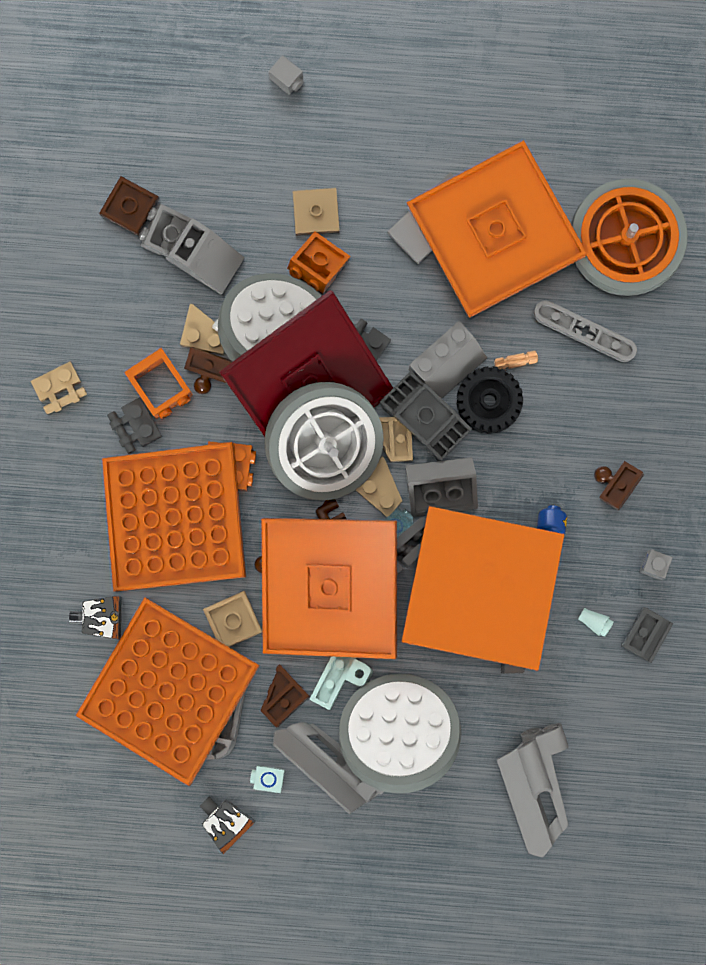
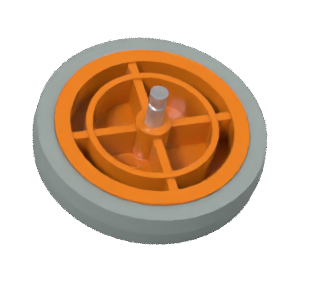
[571,179,688,296]

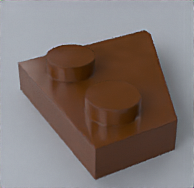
[261,664,310,728]

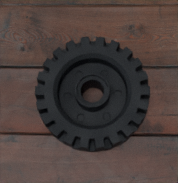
[457,366,523,434]

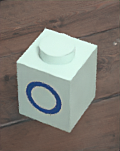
[250,765,285,793]

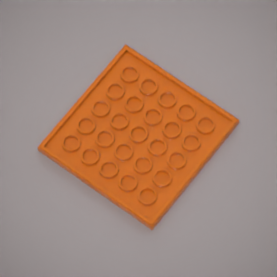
[102,442,246,592]
[76,597,260,786]

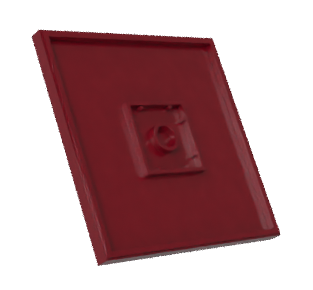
[219,290,393,437]

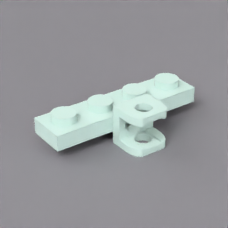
[309,656,373,710]

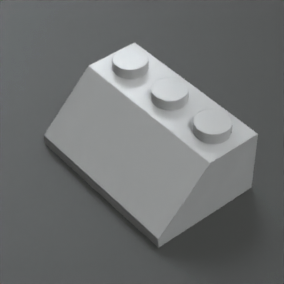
[408,321,487,398]
[406,457,478,517]

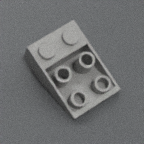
[165,218,245,295]

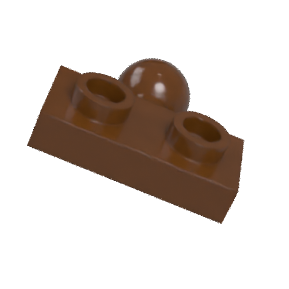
[184,347,232,394]
[594,461,644,511]

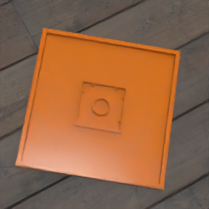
[407,140,588,318]
[401,506,564,671]
[261,518,397,659]

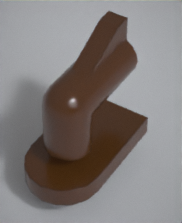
[315,499,347,520]

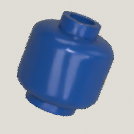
[537,505,567,534]

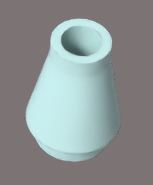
[578,608,614,637]

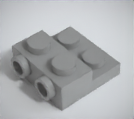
[139,204,191,257]

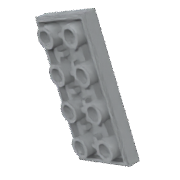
[387,172,455,264]

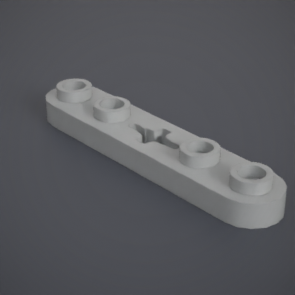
[534,301,637,362]

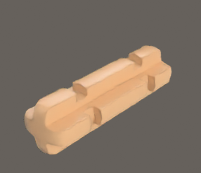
[494,351,538,369]

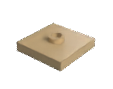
[293,188,340,236]
[203,591,263,647]

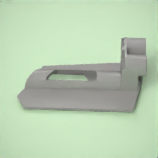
[273,722,384,814]
[497,723,568,858]

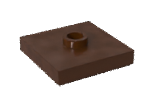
[99,176,160,235]

